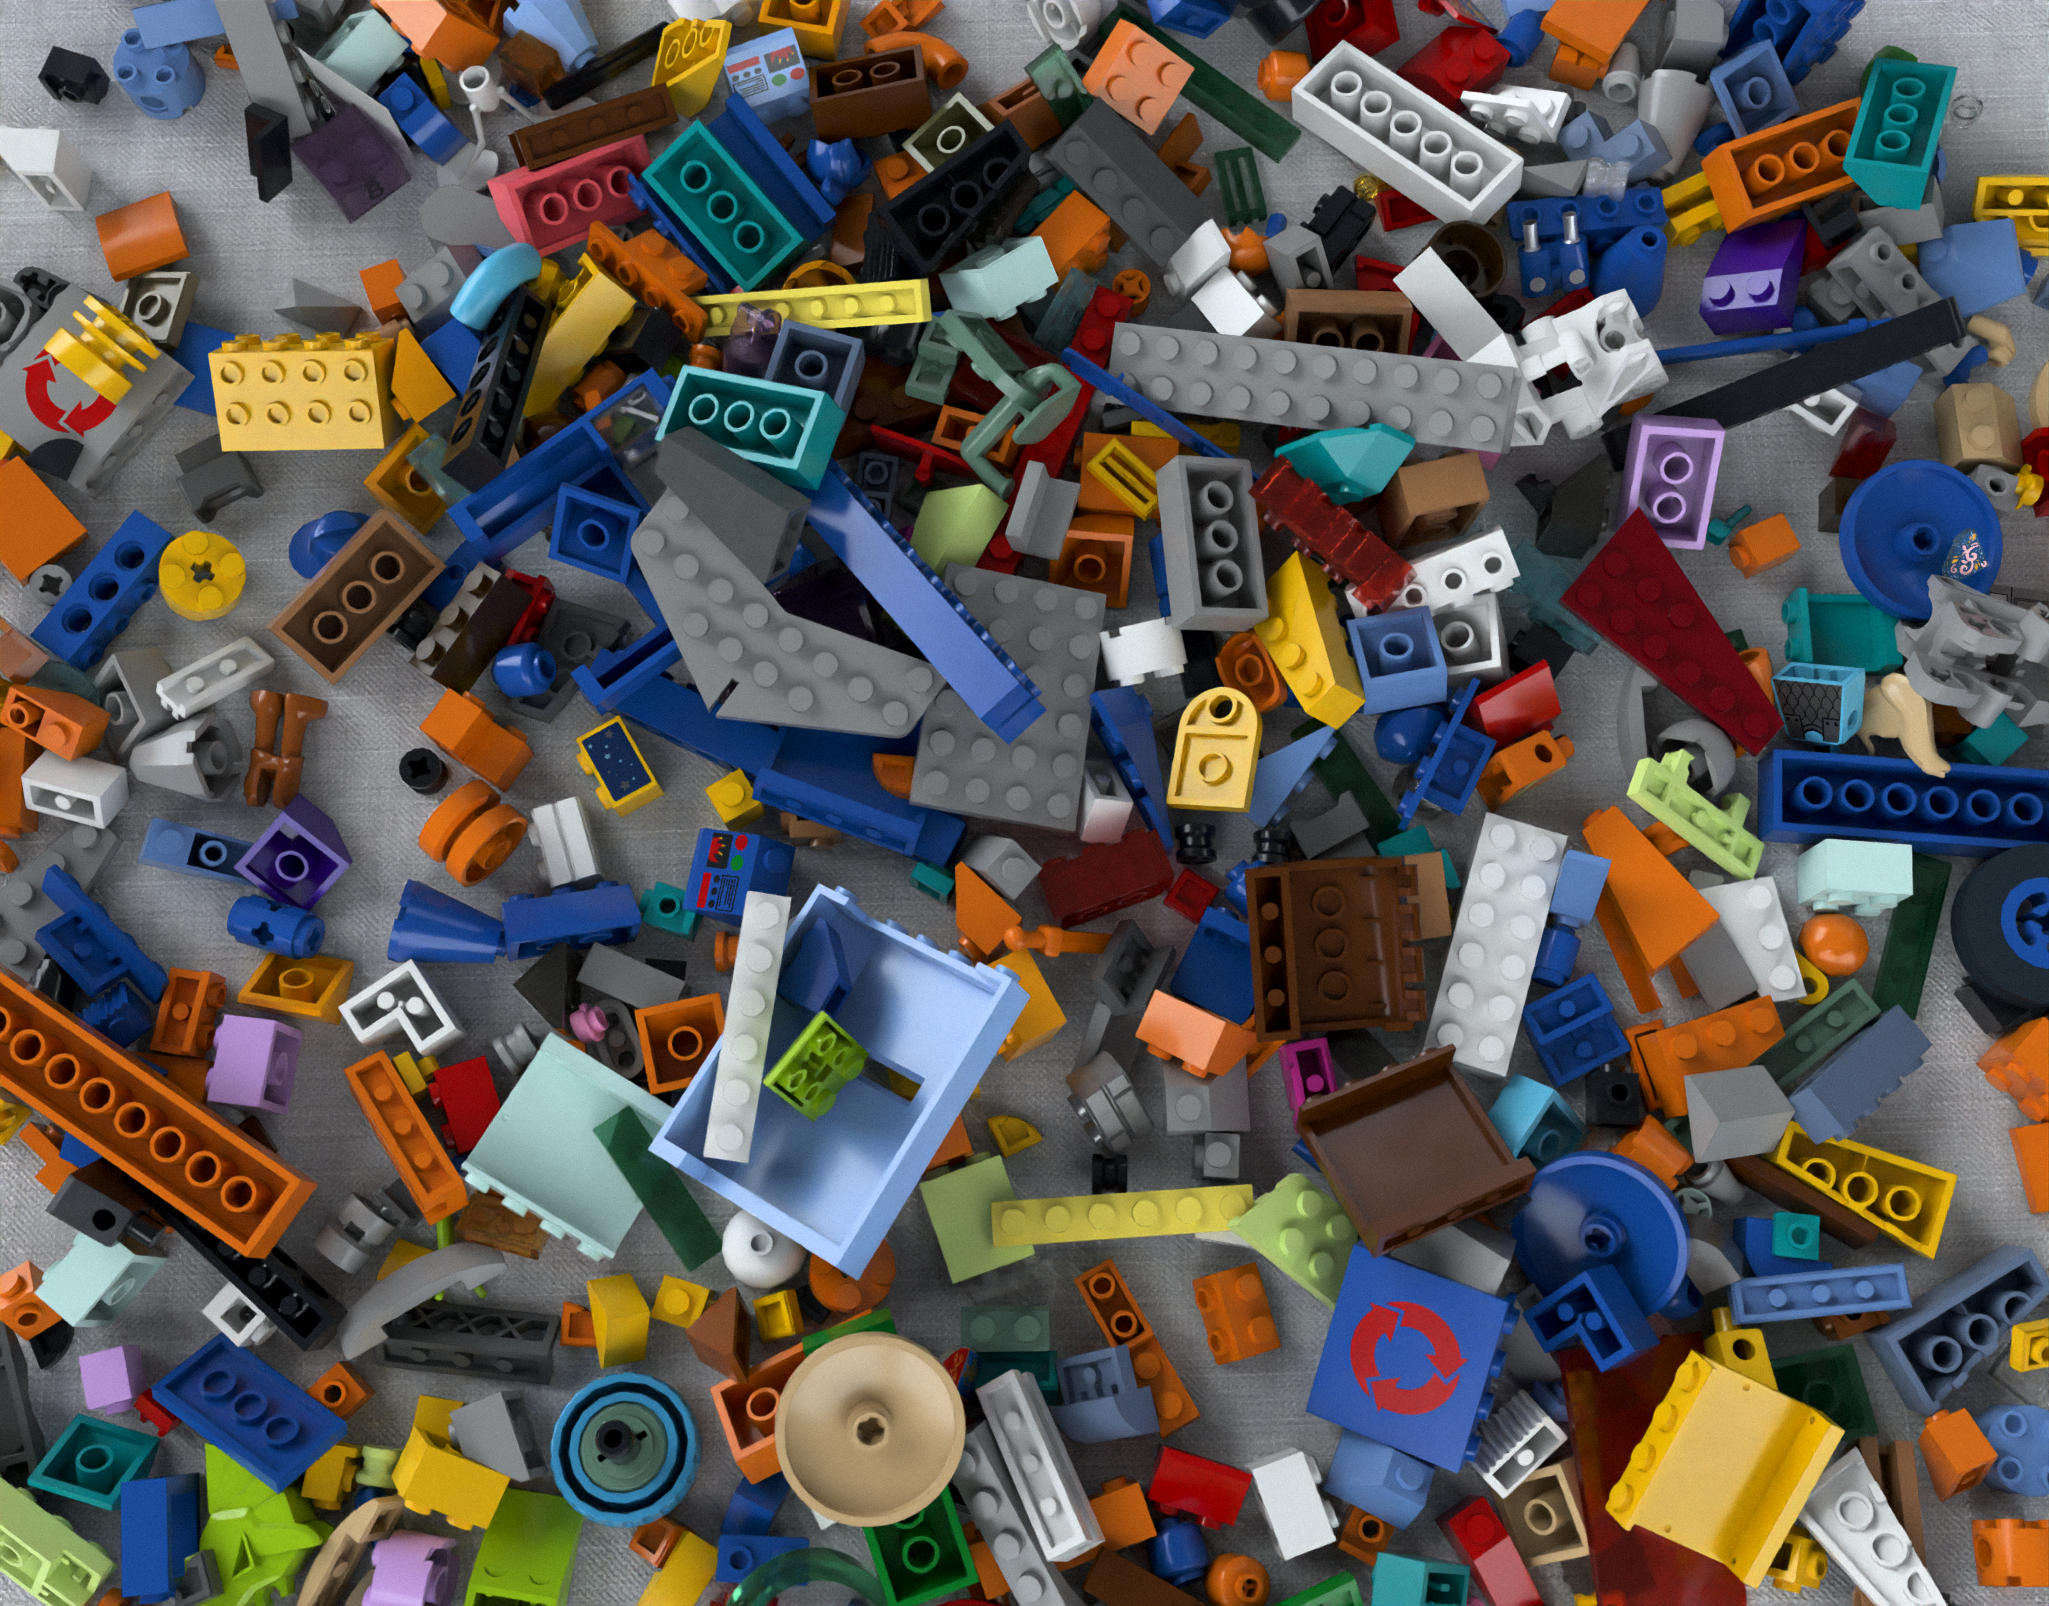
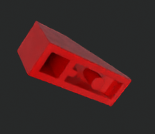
[1434,1495,1545,1606]

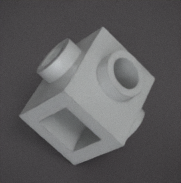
[1966,464,2019,520]

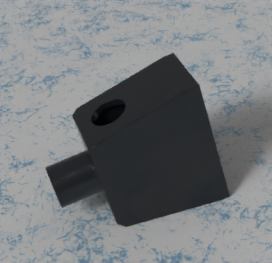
[45,1157,167,1249]

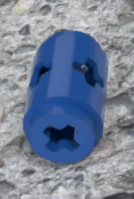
[227,895,325,960]

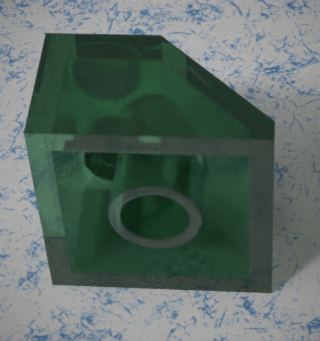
[1770,1343,1879,1442]

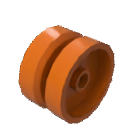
[418,780,528,887]

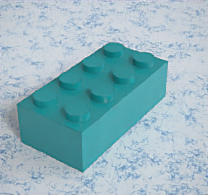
[654,364,846,490]

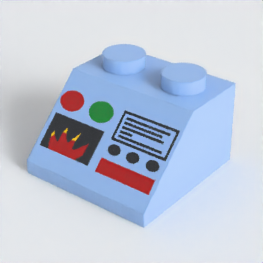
[722,26,811,127]

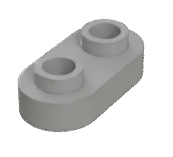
[594,999,646,1081]

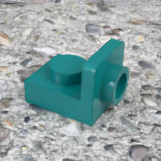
[910,862,956,905]
[1772,1212,1820,1261]

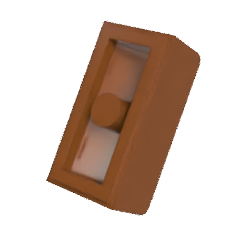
[828,193,876,274]

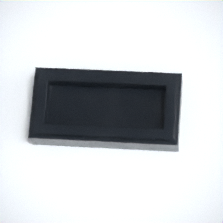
[1179,630,1225,699]

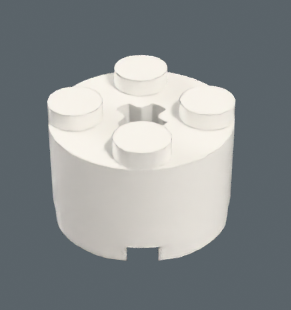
[1099,616,1188,688]

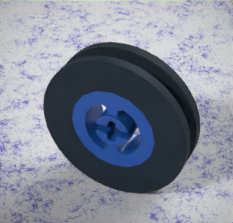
[1950,843,2049,1010]

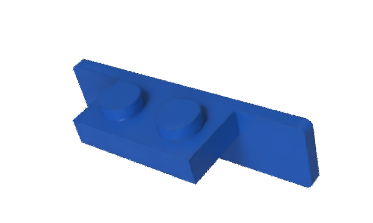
[1505,187,1667,254]
[1396,677,1497,831]
[34,864,169,1005]

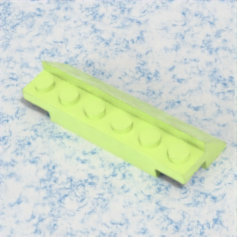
[0,1472,118,1606]

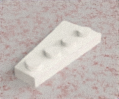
[1797,1446,1947,1606]

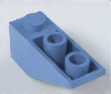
[1239,725,1339,830]
[137,817,259,888]

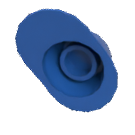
[289,510,371,579]

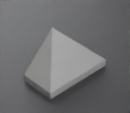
[1512,159,1592,201]
[274,278,363,339]

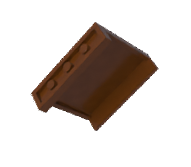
[1296,1043,1537,1259]

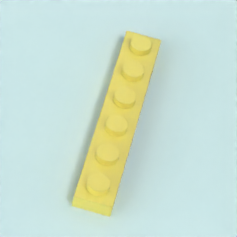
[991,1184,1254,1248]

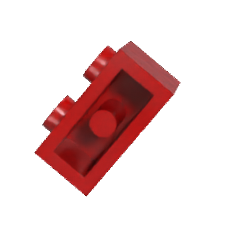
[427,1055,501,1155]

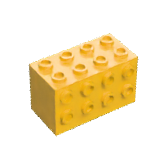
[208,332,405,451]

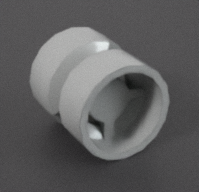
[312,1192,397,1275]

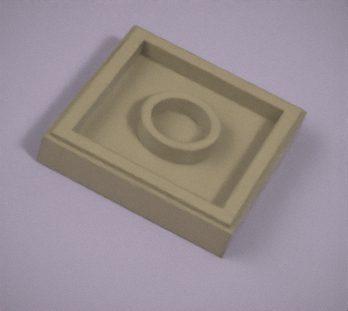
[119,272,200,349]

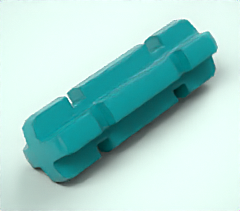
[1010,177,1079,235]

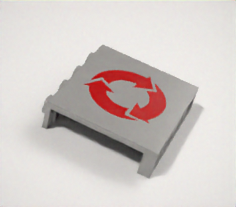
[0,282,195,499]

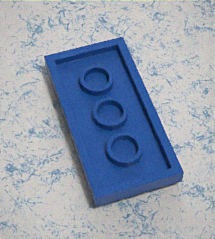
[151,1332,348,1494]

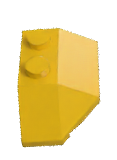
[1971,174,2049,256]

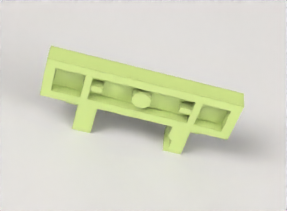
[1626,749,1765,881]

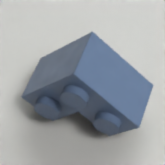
[1557,110,1673,194]

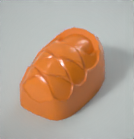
[1215,629,1288,715]

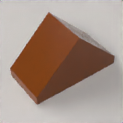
[685,1287,751,1384]

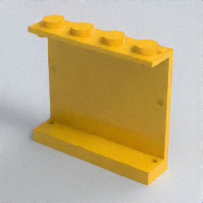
[1604,1350,1845,1589]

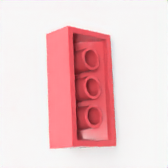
[487,134,652,258]

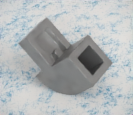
[1685,1214,1744,1295]

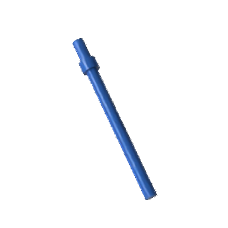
[1655,317,1897,365]

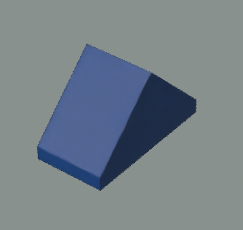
[720,1470,791,1536]

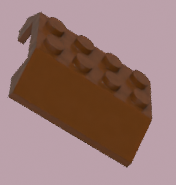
[1244,856,1428,1042]

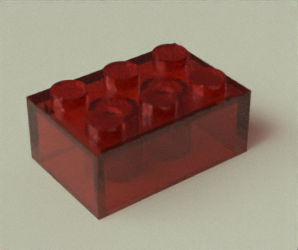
[1036,828,1175,931]

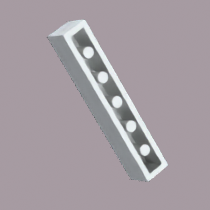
[703,891,792,1163]

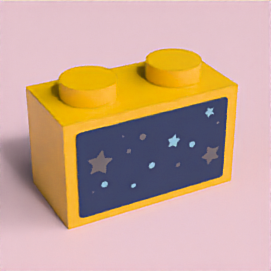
[575,715,664,818]

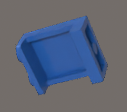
[1146,0,1231,40]

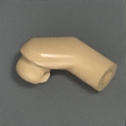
[1967,313,2017,368]

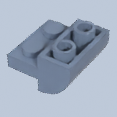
[1052,1344,1160,1445]

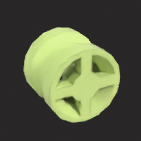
[355,1444,403,1489]

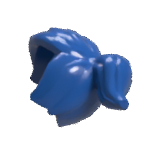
[806,138,873,206]

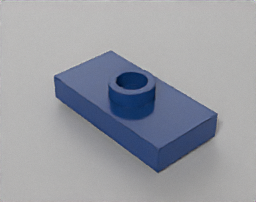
[419,539,503,614]

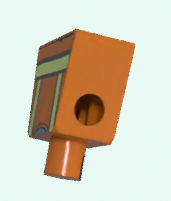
[1475,730,1575,813]

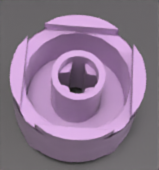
[362,1529,460,1606]

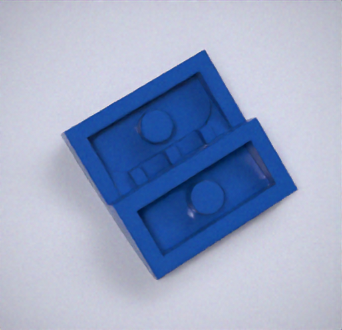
[172,321,236,417]
[1521,972,1632,1089]

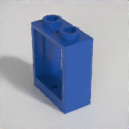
[120,1472,201,1604]

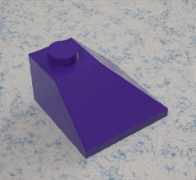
[233,793,353,911]

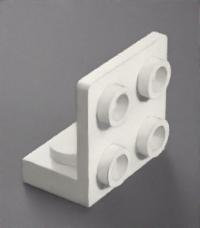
[1460,84,1572,144]

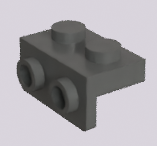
[1089,919,1177,1016]

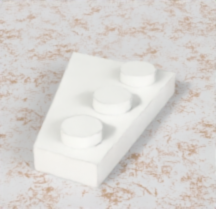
[1697,876,1807,1005]

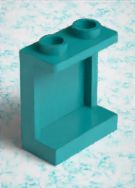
[1781,587,1903,676]

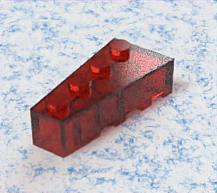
[1248,454,1418,613]

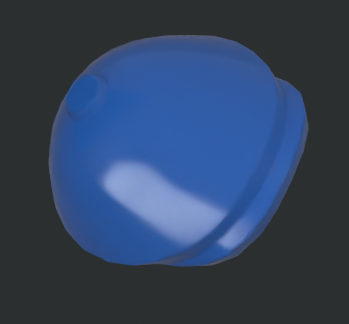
[1373,704,1452,765]

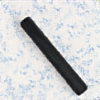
[542,21,670,111]

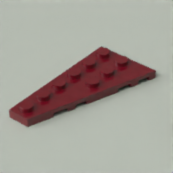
[1558,506,1785,757]

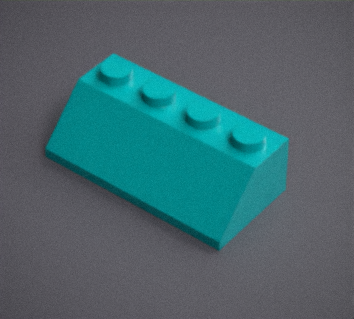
[1842,57,1958,211]
[641,119,813,292]

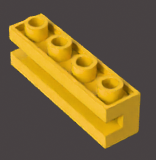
[1661,171,1725,250]

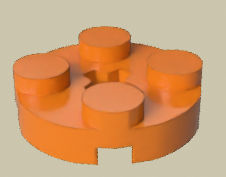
[808,1239,896,1315]

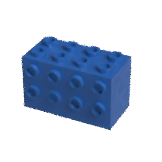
[1717,0,1867,87]

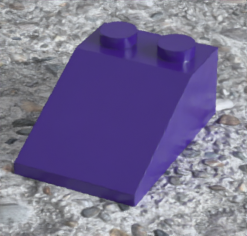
[1699,218,1808,335]

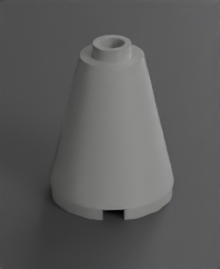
[1638,69,1717,186]

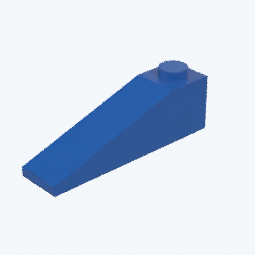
[1089,685,1174,858]

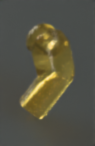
[1353,172,1392,201]

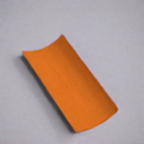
[1595,887,1700,1014]

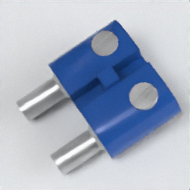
[1517,211,1591,298]

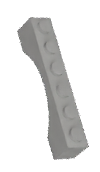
[952,1417,1087,1606]

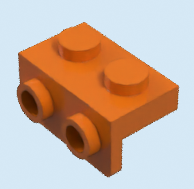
[149,967,227,1060]
[1192,1262,1281,1365]

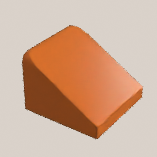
[628,1515,696,1569]

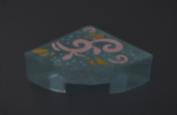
[1942,527,1989,581]

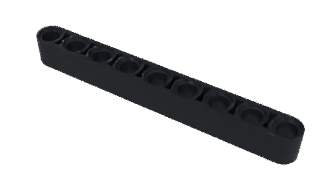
[1601,296,1969,473]

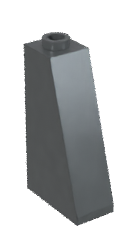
[654,425,812,583]

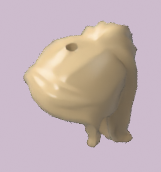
[1855,672,1951,778]

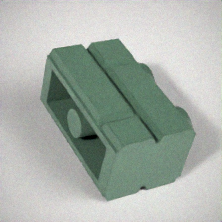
[961,1306,1050,1352]

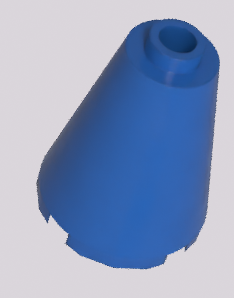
[1587,225,1668,319]
[387,879,507,964]

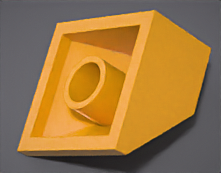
[389,327,457,423]

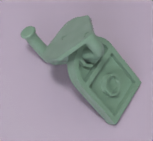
[937,309,1082,501]

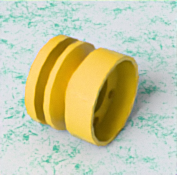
[43,294,162,405]

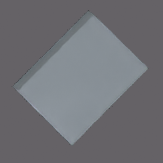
[1684,1065,1795,1163]

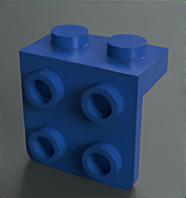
[1169,906,1254,1025]

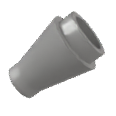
[1684,1153,1745,1206]

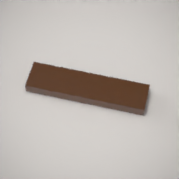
[1724,1155,1880,1250]

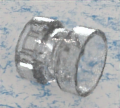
[1583,156,1631,202]

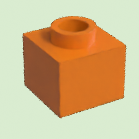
[305,1361,376,1422]

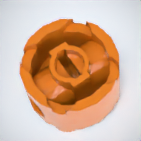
[1605,1114,1694,1191]
[1971,1519,2049,1587]

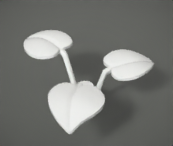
[437,53,597,193]

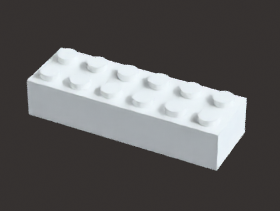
[1291,40,1524,225]
[1414,812,1568,1082]

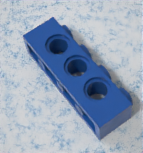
[30,510,176,674]

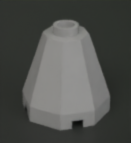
[129,713,242,802]

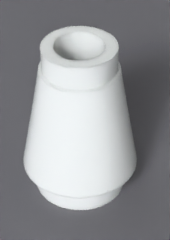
[1602,43,1641,103]

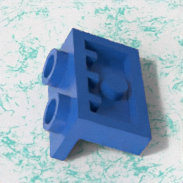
[716,1534,813,1586]

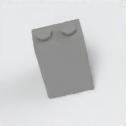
[1386,1217,1517,1295]

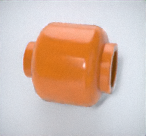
[1257,50,1314,103]
[1204,1552,1271,1606]

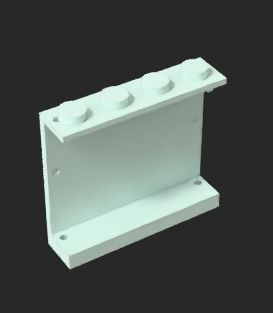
[460,1032,674,1263]

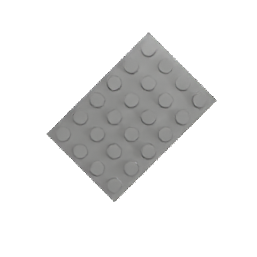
[908,562,1107,835]

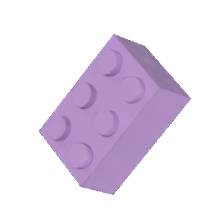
[1614,413,1726,550]

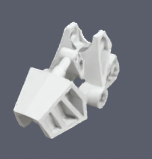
[1466,288,1669,447]

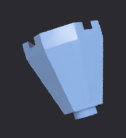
[503,0,598,73]

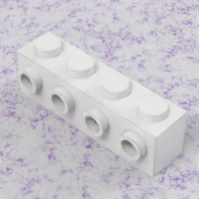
[1345,524,1520,619]

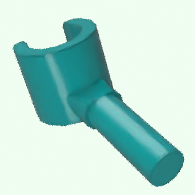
[1706,504,1752,546]

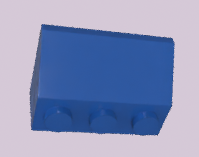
[501,881,642,962]

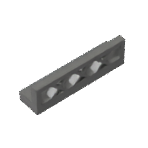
[374,1301,561,1385]

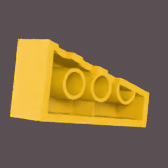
[1761,1120,1958,1260]

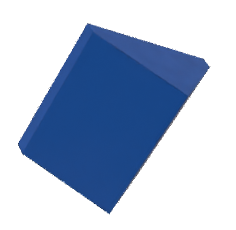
[548,482,645,584]

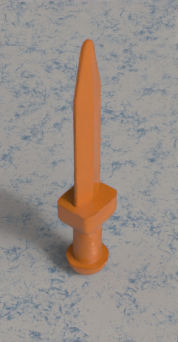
[1004,924,1113,957]

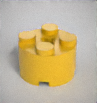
[159,530,246,621]

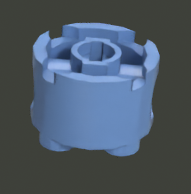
[113,28,205,120]
[1973,1404,2049,1497]

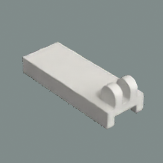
[156,635,275,721]

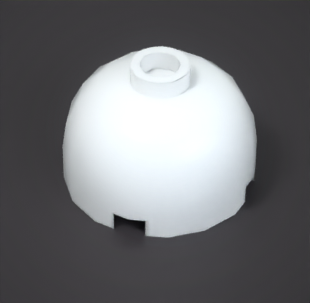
[1027,0,1102,51]
[722,1209,808,1289]

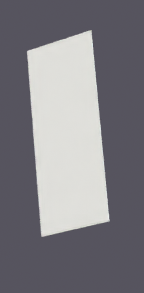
[1393,247,1504,362]

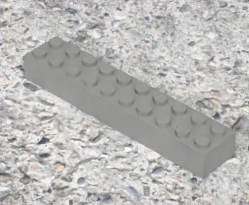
[1105,322,1523,455]

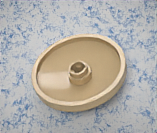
[775,1332,966,1527]

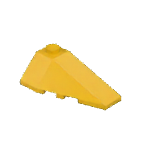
[651,18,733,118]

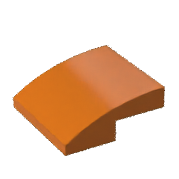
[95,191,190,283]

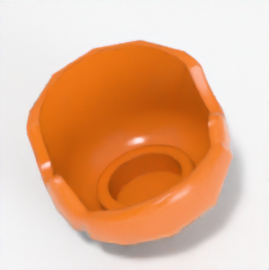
[1220,227,1271,278]
[1798,913,1869,977]

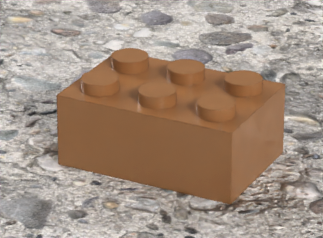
[1376,449,1490,552]

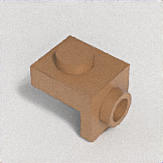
[781,810,843,851]

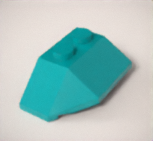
[1274,423,1416,509]

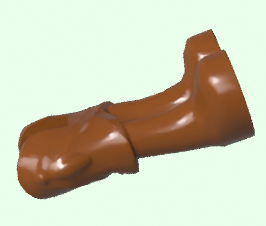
[243,690,329,810]

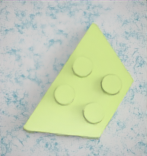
[1227,1173,1358,1311]

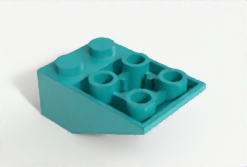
[1371,1552,1470,1606]

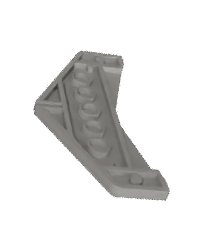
[631,487,947,739]

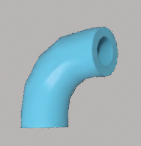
[450,242,542,330]

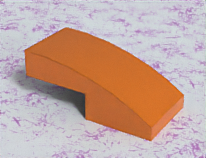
[859,0,945,38]

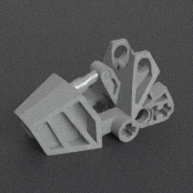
[1894,574,2049,729]

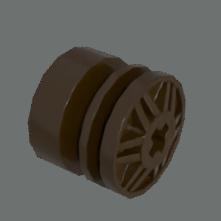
[1409,220,1508,321]

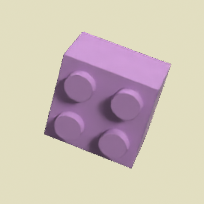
[205,1014,303,1116]

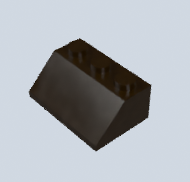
[409,561,534,696]

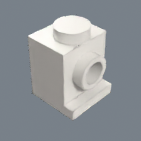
[201,1281,278,1347]

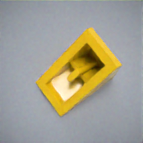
[586,1273,650,1369]

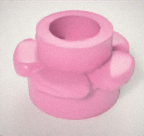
[570,1003,608,1044]

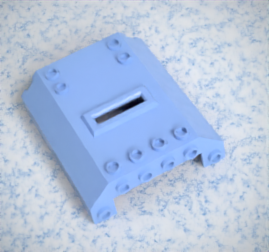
[648,883,1031,1280]

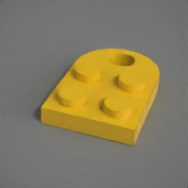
[1166,687,1263,813]

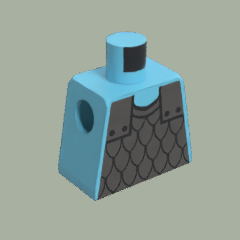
[1771,662,1865,754]

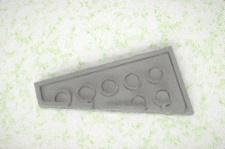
[0,822,123,984]

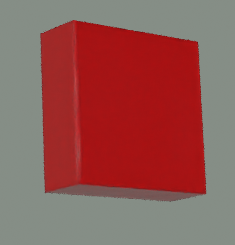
[1163,867,1220,926]

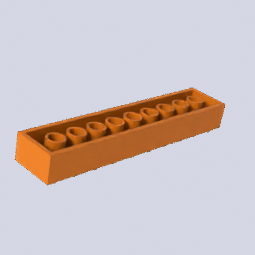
[0,963,319,1259]

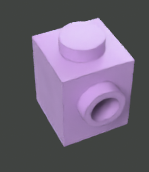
[79,1345,147,1416]

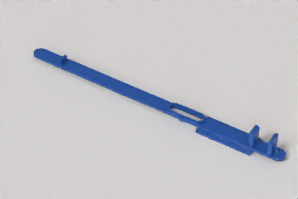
[1061,348,1476,596]

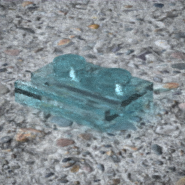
[1033,266,1102,351]

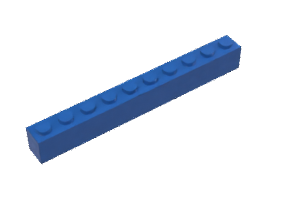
[578,648,968,870]

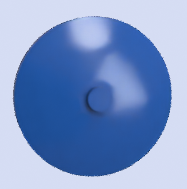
[1839,460,2003,623]
[1511,1151,1691,1318]

